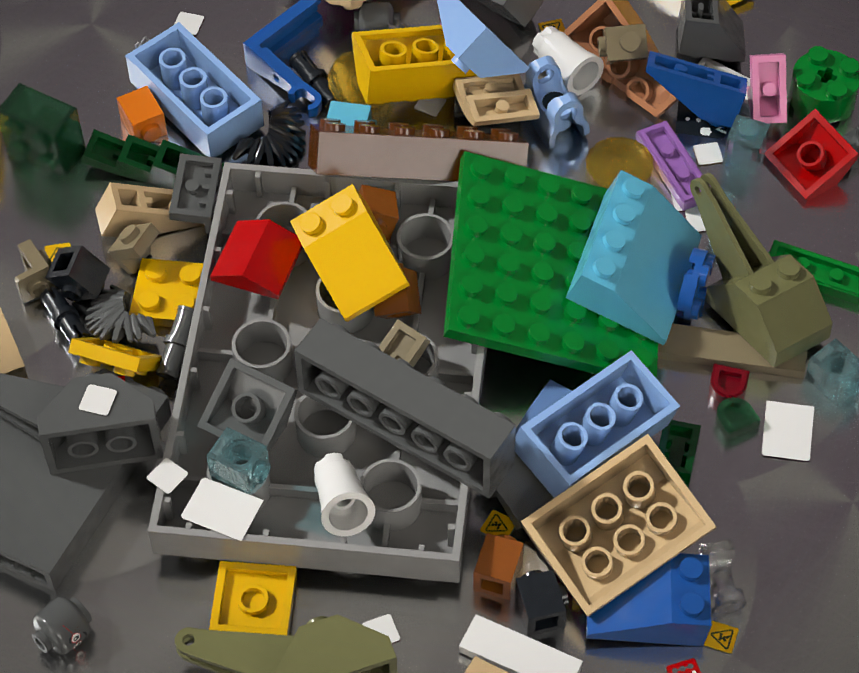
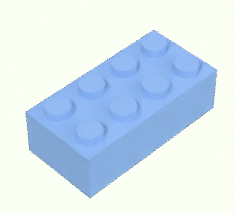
[125,22,264,157]
[515,350,680,498]

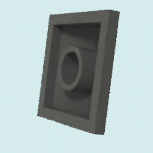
[197,358,298,459]

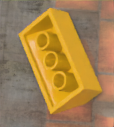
[352,25,477,105]

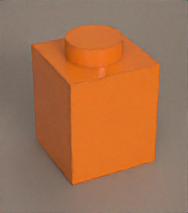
[116,86,167,142]

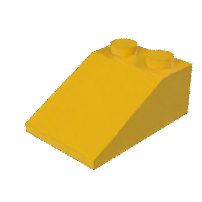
[290,184,410,322]

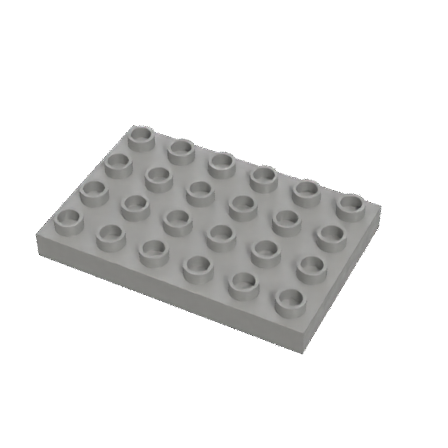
[148,162,487,583]

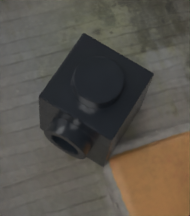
[45,245,110,302]
[515,570,569,637]

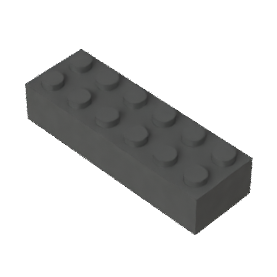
[294,318,516,499]

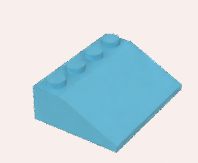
[566,170,702,345]

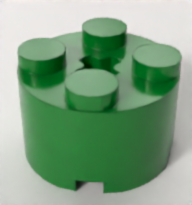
[788,46,859,124]

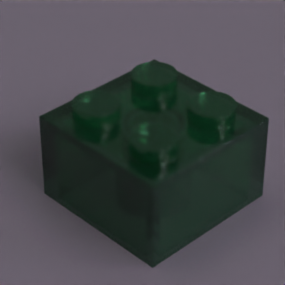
[0,83,86,179]

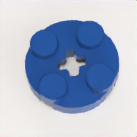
[676,247,716,320]

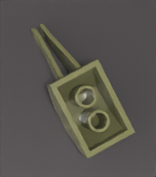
[690,173,833,368]
[175,614,398,673]

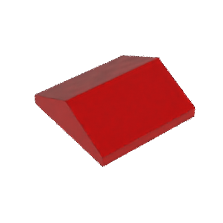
[763,109,859,201]
[210,219,303,300]

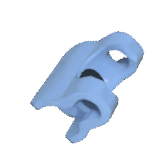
[524,56,590,150]

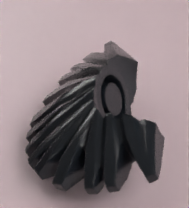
[232,100,306,167]

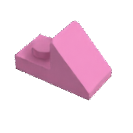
[747,53,787,124]

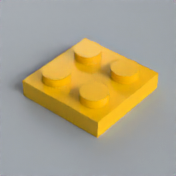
[129,258,203,328]
[68,337,162,377]
[209,561,297,635]

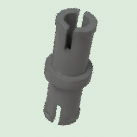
[156,305,194,381]

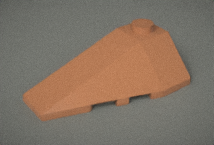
[564,0,678,117]

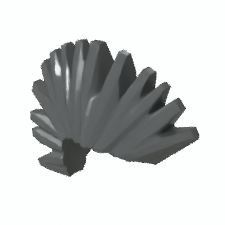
[85,284,157,343]

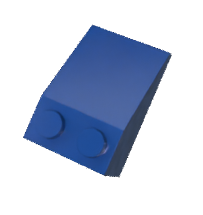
[586,553,712,647]

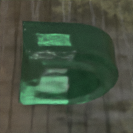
[715,397,761,441]

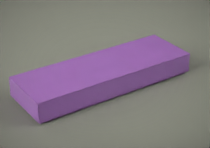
[636,120,711,211]

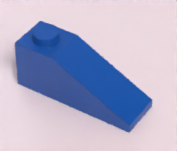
[646,51,747,129]

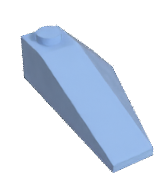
[437,0,529,78]

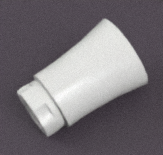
[532,26,604,96]
[314,453,375,537]

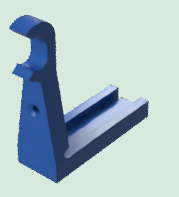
[243,0,323,118]

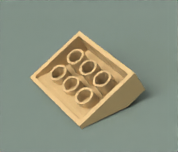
[521,434,716,617]

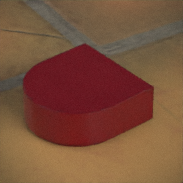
[709,364,750,404]

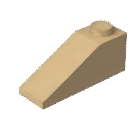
[95,182,205,238]

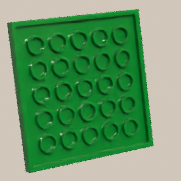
[443,151,658,379]

